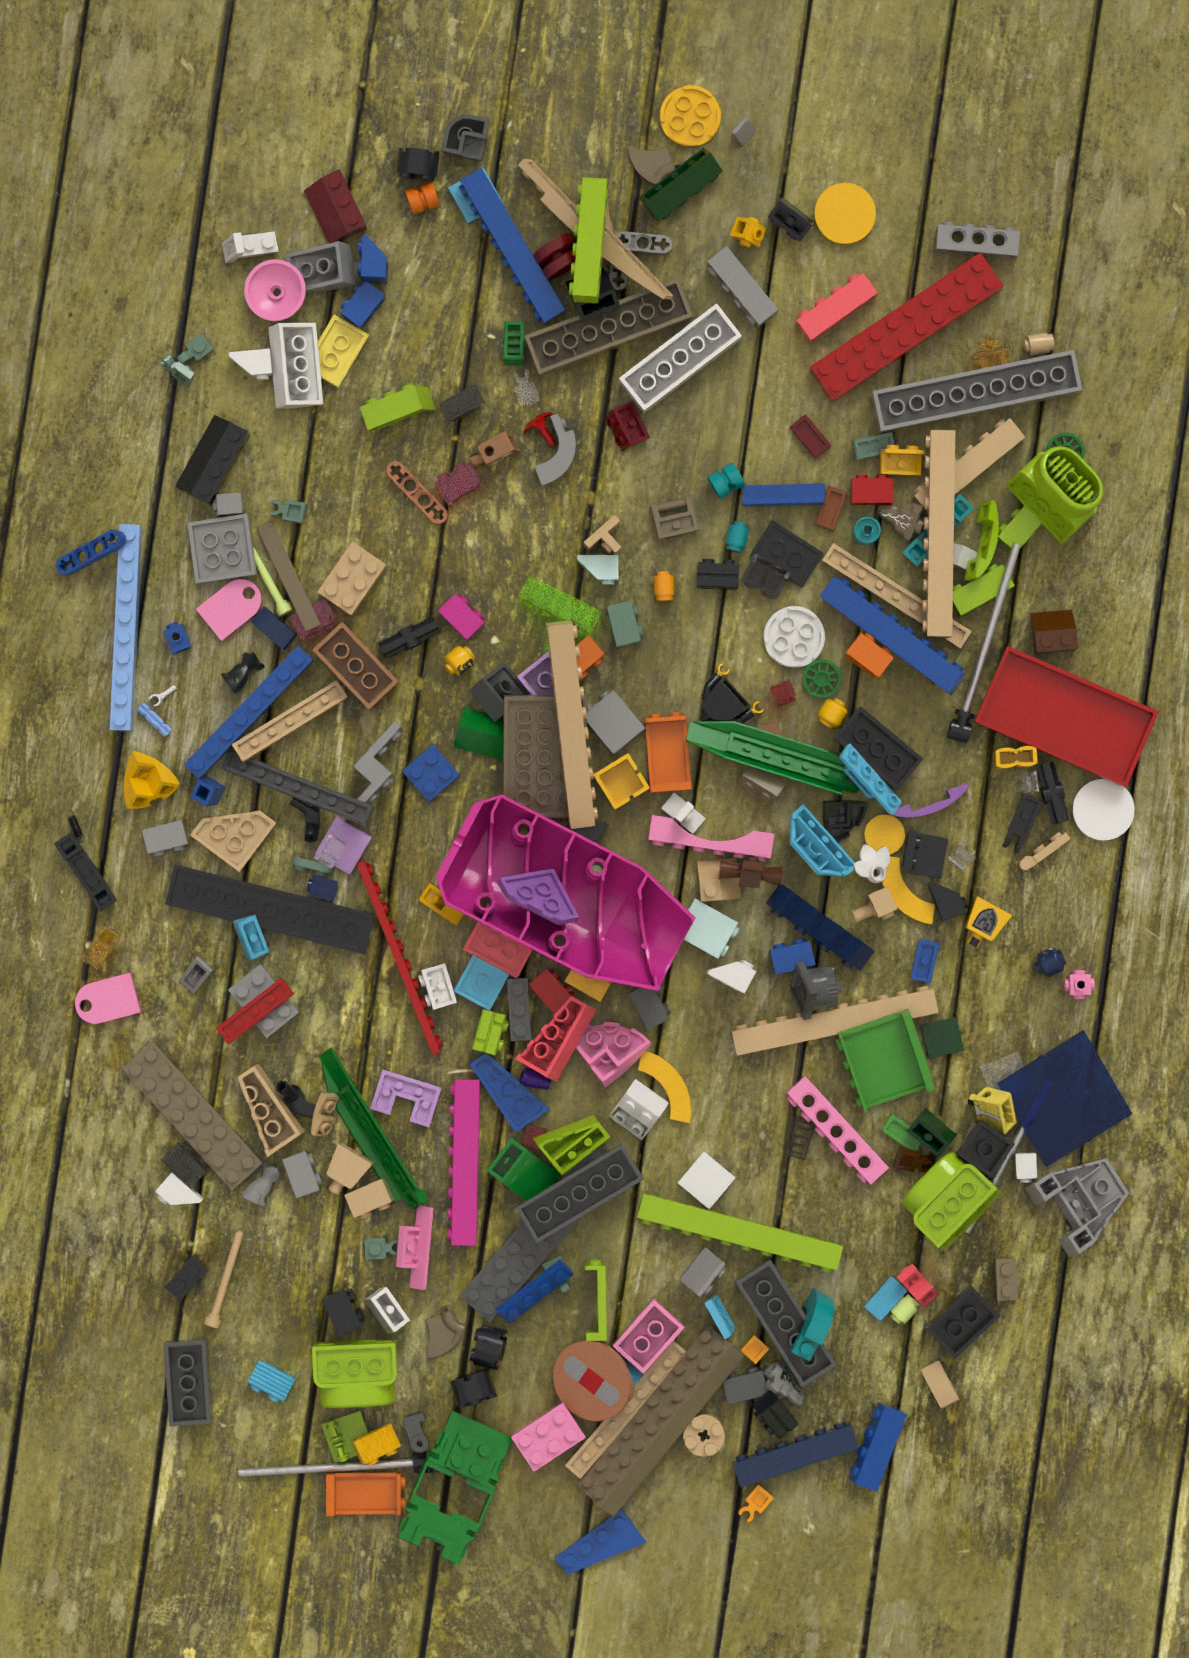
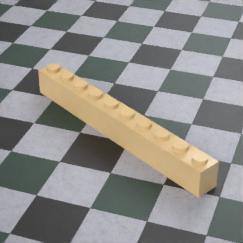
[922,430,956,638]
[546,620,598,829]
[731,985,939,1056]

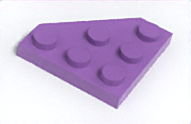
[498,868,579,925]

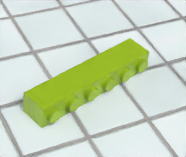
[569,177,609,303]

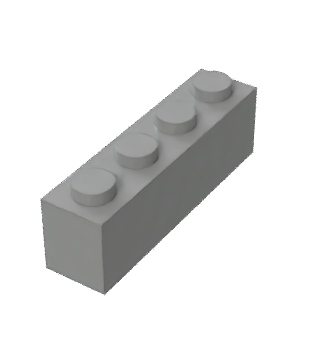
[707,246,778,328]

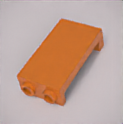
[645,712,692,793]
[326,1472,406,1516]

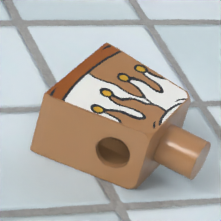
[470,431,521,467]

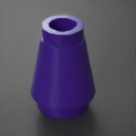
[519,1067,551,1090]

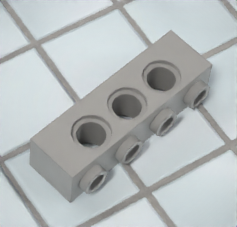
[935,222,1020,259]

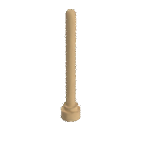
[203,1231,243,1329]

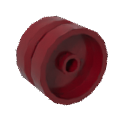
[533,232,577,281]

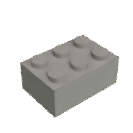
[228,964,300,1038]

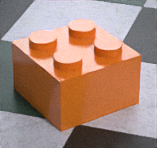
[843,633,894,680]

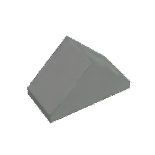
[179,956,215,994]

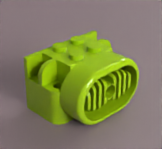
[1005,446,1103,545]
[902,1152,1002,1252]
[312,1338,398,1408]

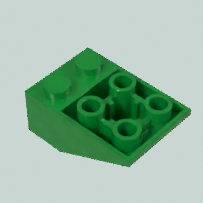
[486,1137,561,1200]

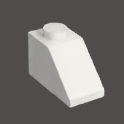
[229,349,273,381]
[155,1172,205,1205]

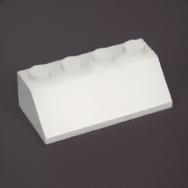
[268,323,323,409]
[705,960,756,994]

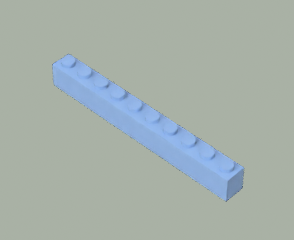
[110,524,143,732]

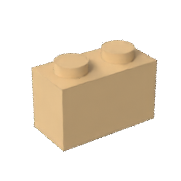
[344,1177,394,1219]

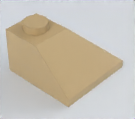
[697,858,741,902]

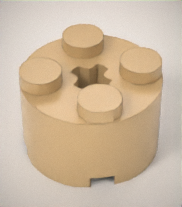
[683,1412,725,1457]

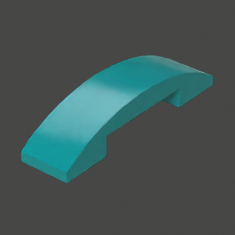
[902,494,974,567]

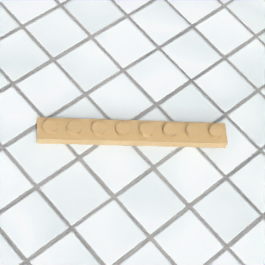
[822,543,972,649]
[565,1340,686,1479]

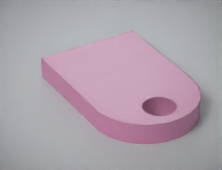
[196,579,262,641]
[75,973,141,1024]

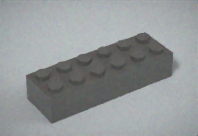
[516,1143,644,1243]
[735,1258,837,1388]

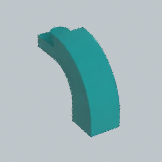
[790,1288,834,1361]

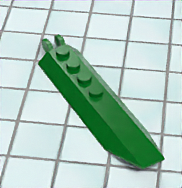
[685,721,859,795]
[320,1047,427,1209]

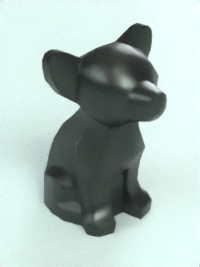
[221,652,265,694]

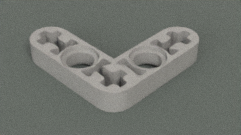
[609,231,672,292]

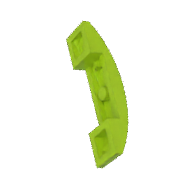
[964,500,999,581]

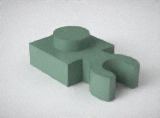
[160,354,195,387]
[269,499,308,524]
[364,1237,398,1260]

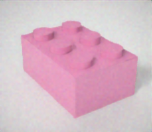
[612,1298,685,1374]
[511,1402,586,1472]

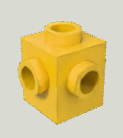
[730,216,766,248]

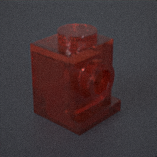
[770,679,796,708]

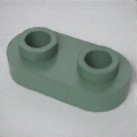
[291,856,333,877]

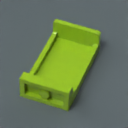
[585,1259,607,1341]

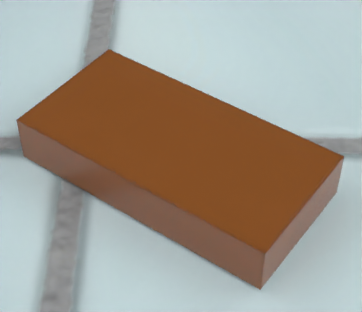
[814,486,848,531]

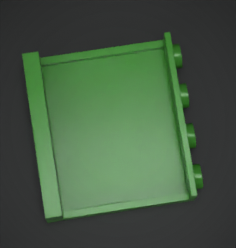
[836,1009,935,1113]

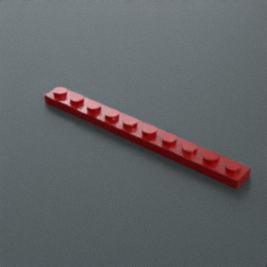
[356,860,443,1055]

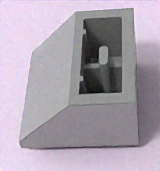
[679,1246,726,1297]

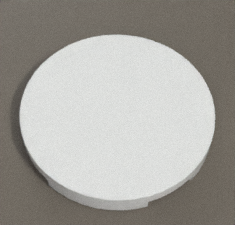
[763,606,825,668]
[1072,779,1135,841]

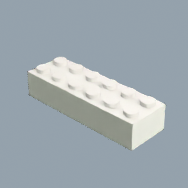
[619,303,742,414]

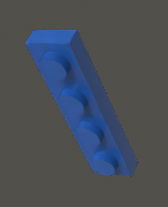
[496,1259,574,1324]

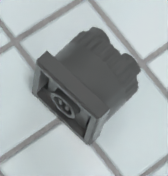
[790,961,842,1020]

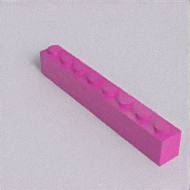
[447,1079,480,1246]

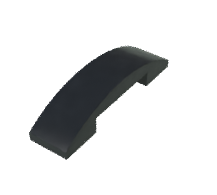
[54,832,118,912]

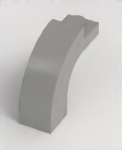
[534,413,576,488]

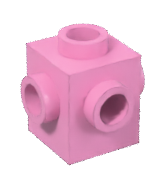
[1064,970,1095,999]

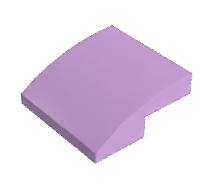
[315,816,372,875]

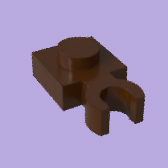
[893,1147,932,1173]

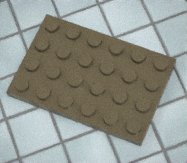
[503,695,587,818]

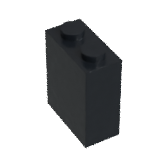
[565,268,620,321]

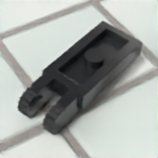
[1002,793,1043,853]

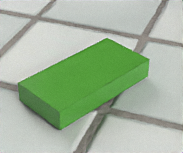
[880,1114,921,1151]

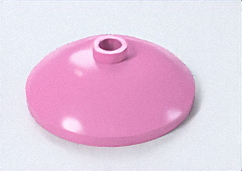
[244,259,306,321]

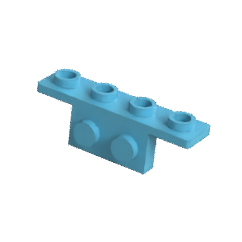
[839,744,901,815]

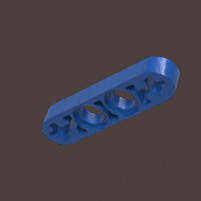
[56,530,126,575]

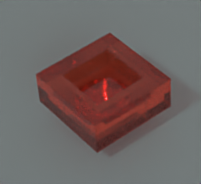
[523,1125,547,1148]

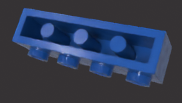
[849,1402,907,1492]

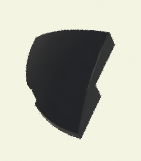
[823,800,867,843]

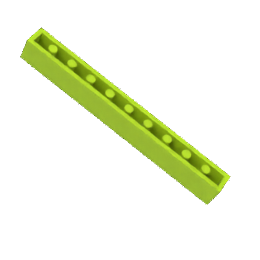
[637,1193,843,1273]

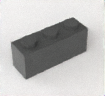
[507,978,532,1041]

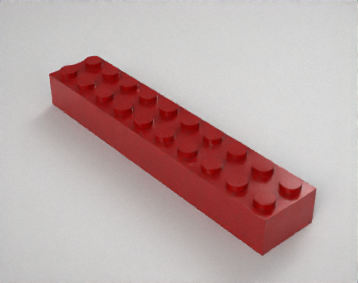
[809,252,1003,403]

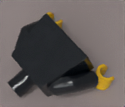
[699,664,764,724]

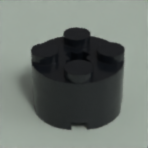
[396,148,440,181]
[469,1324,508,1371]
[450,1368,497,1409]

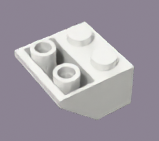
[608,1079,669,1140]

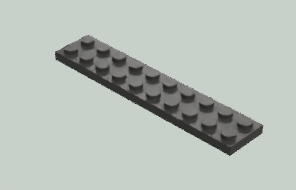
[459,1145,607,1322]

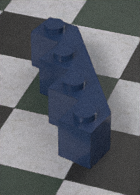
[766,884,875,971]

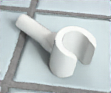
[149,685,177,706]

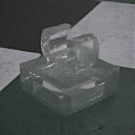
[1014,771,1039,793]
[948,843,976,871]

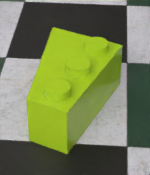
[360,383,436,431]
[533,1115,610,1175]

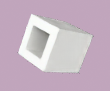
[1013,1152,1037,1183]

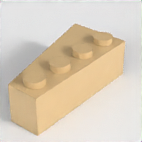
[238,1063,305,1157]

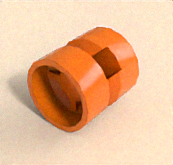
[405,181,440,215]

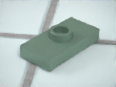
[851,432,895,460]

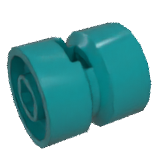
[707,462,745,500]
[852,517,881,546]

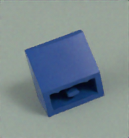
[357,235,388,284]

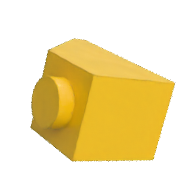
[418,883,464,925]

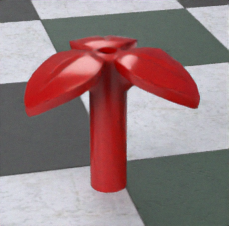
[523,412,557,447]

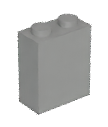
[587,690,645,755]

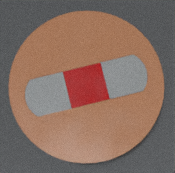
[553,1340,635,1421]

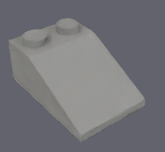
[286,241,356,293]

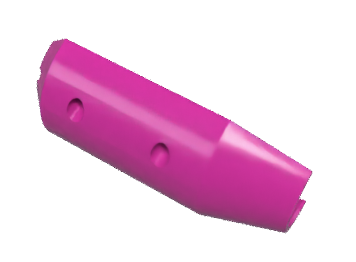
[436,795,696,991]

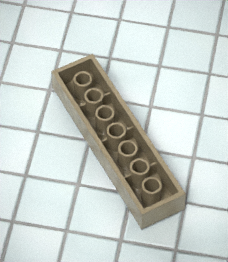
[524,278,693,377]

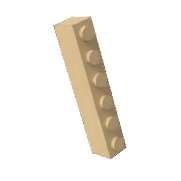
[913,418,1025,516]

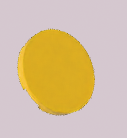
[660,85,721,147]
[814,183,876,245]

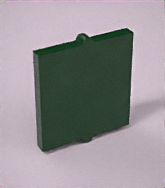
[921,1017,964,1058]

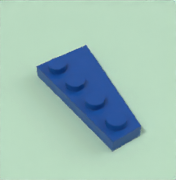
[469,1053,550,1132]
[555,1508,646,1575]

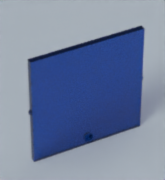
[997,1030,1132,1167]

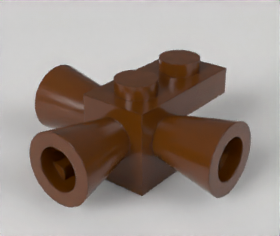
[719,857,783,888]

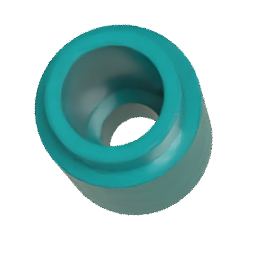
[725,521,749,553]

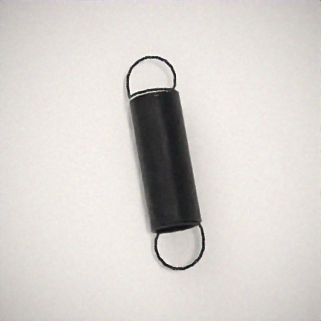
[67,810,84,843]

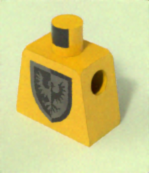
[965,896,1012,949]

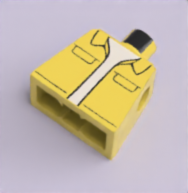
[968,1087,1017,1135]

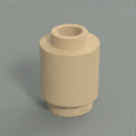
[1023,332,1055,356]

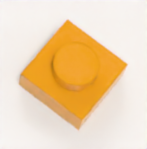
[740,1335,769,1364]

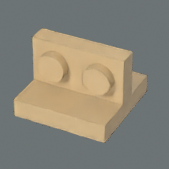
[584,515,621,555]

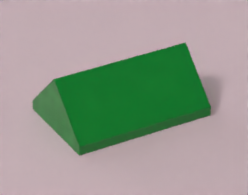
[453,707,503,761]

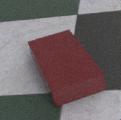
[789,414,831,459]

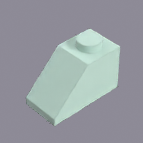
[577,555,619,585]

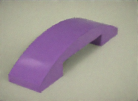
[889,783,968,818]

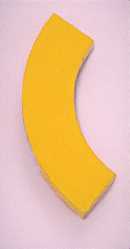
[882,856,935,925]
[638,1051,691,1123]

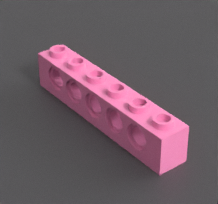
[786,1076,889,1184]

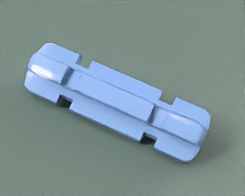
[137,703,172,737]

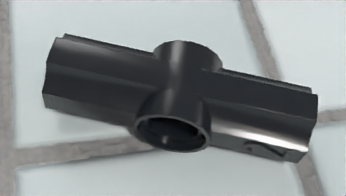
[378,617,441,659]
[1036,761,1069,825]

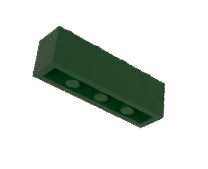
[639,147,723,222]

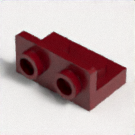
[605,401,650,452]

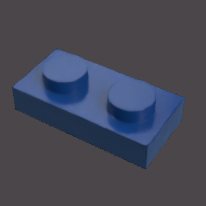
[910,939,940,983]

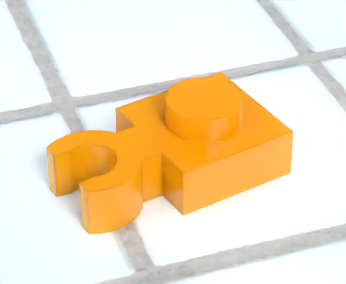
[738,1484,774,1522]

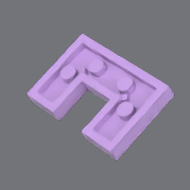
[370,1069,442,1127]

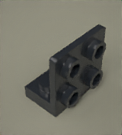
[900,830,948,879]

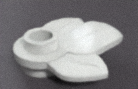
[854,844,890,883]

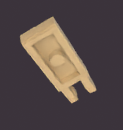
[1018,832,1070,871]

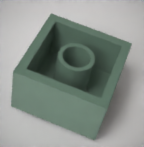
[607,601,644,650]

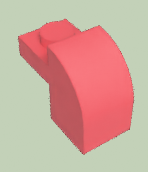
[897,1264,939,1308]

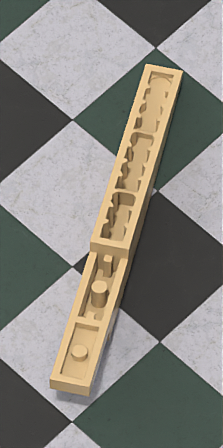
[518,159,673,299]

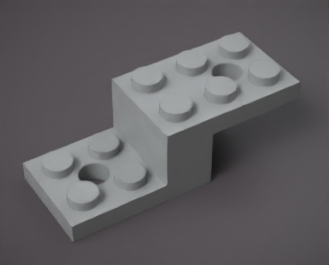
[351,721,403,821]

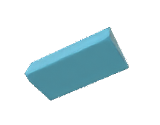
[233,915,269,961]
[864,1276,908,1321]

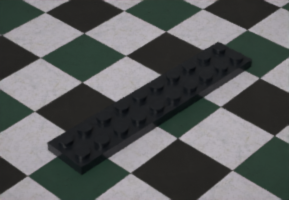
[165,864,375,954]

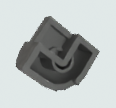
[441,115,490,162]

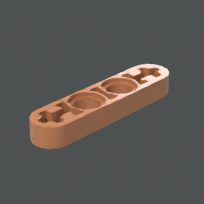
[386,461,448,525]

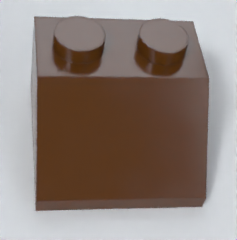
[1031,610,1078,654]

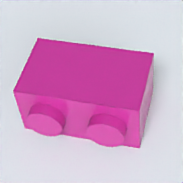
[438,594,485,641]

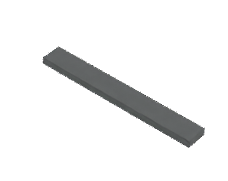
[221,750,375,826]

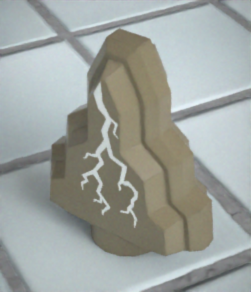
[877,503,924,543]

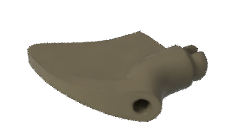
[629,148,680,185]
[426,1305,466,1358]

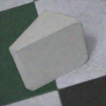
[731,118,755,146]

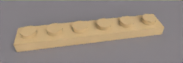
[232,680,348,763]

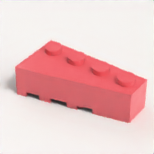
[515,996,597,1082]

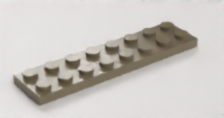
[122,1041,263,1191]

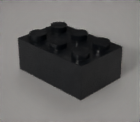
[925,1284,1000,1359]

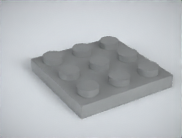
[187,513,257,584]

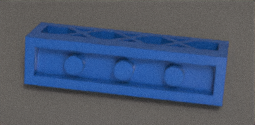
[742,484,825,507]

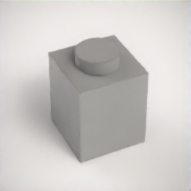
[213,492,244,517]

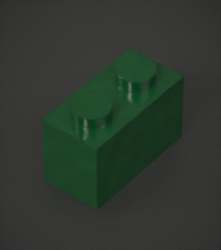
[907,1108,957,1157]

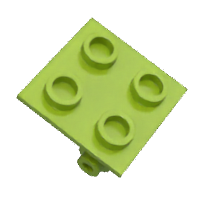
[321,1410,368,1463]

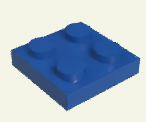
[402,744,460,802]

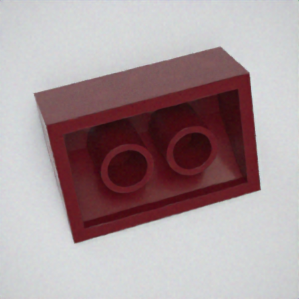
[304,169,367,243]

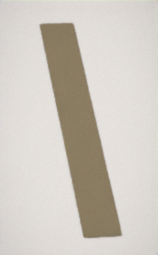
[257,521,320,631]

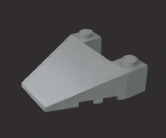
[1024,1158,1129,1257]

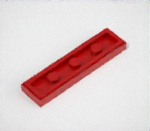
[216,978,294,1045]

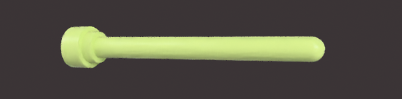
[253,546,294,617]

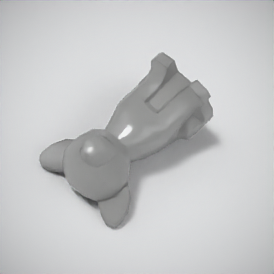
[241,1161,283,1206]

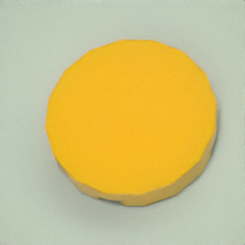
[864,814,905,855]

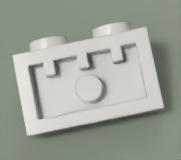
[418,963,457,1010]

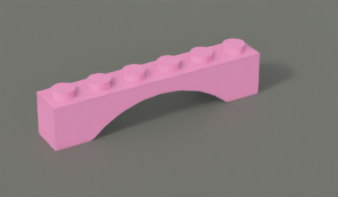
[648,815,774,862]

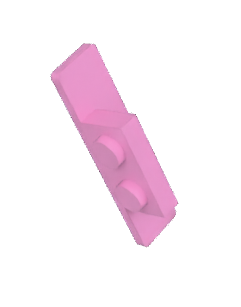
[396,1206,433,1290]

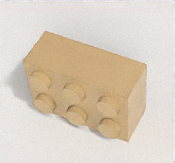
[318,541,387,617]

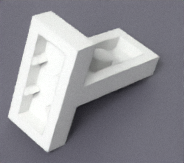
[221,231,279,263]
[661,793,706,834]

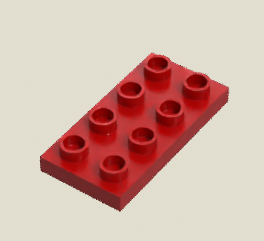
[974,646,1159,788]

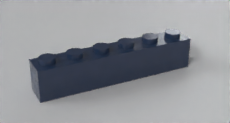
[732,1421,859,1487]

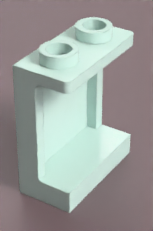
[684,899,739,959]

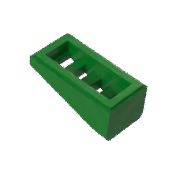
[503,321,525,366]

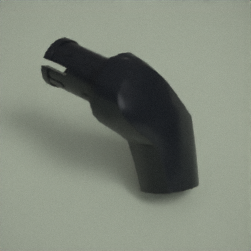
[289,798,321,842]
[276,1080,316,1118]

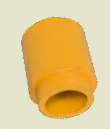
[653,571,675,601]

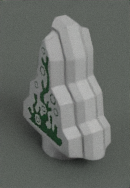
[764,1360,804,1407]

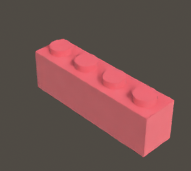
[796,273,878,343]

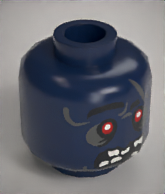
[1034,947,1067,977]

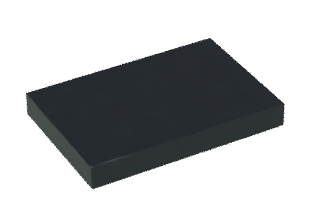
[750,520,824,588]

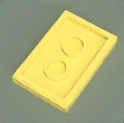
[318,314,370,388]

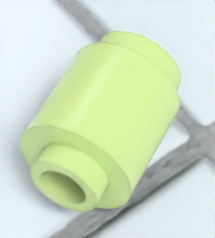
[890,1293,920,1324]

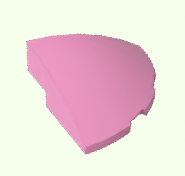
[575,1022,651,1088]

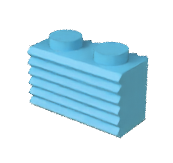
[247,1359,296,1403]

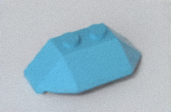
[790,804,855,877]

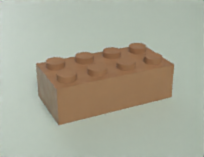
[312,622,400,711]

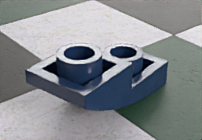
[251,606,297,650]

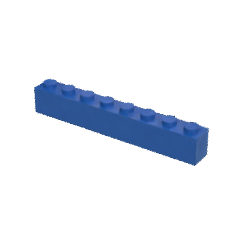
[459,168,565,324]
[820,576,966,696]
[184,646,314,779]

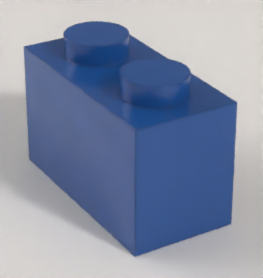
[340,280,386,330]
[769,938,816,975]

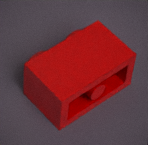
[851,475,893,505]
[529,969,574,1014]

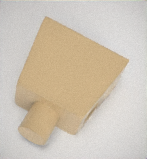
[326,1142,374,1195]

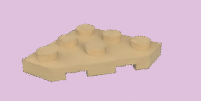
[190,811,277,872]

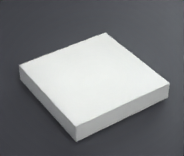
[678,1151,736,1209]

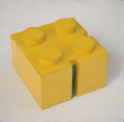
[593,753,650,810]

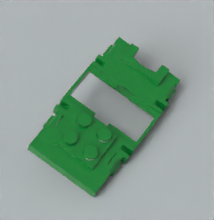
[397,1411,512,1565]

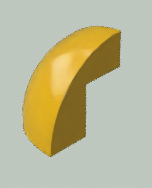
[123,751,180,809]

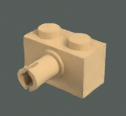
[852,887,897,923]

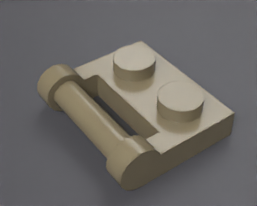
[651,495,699,540]

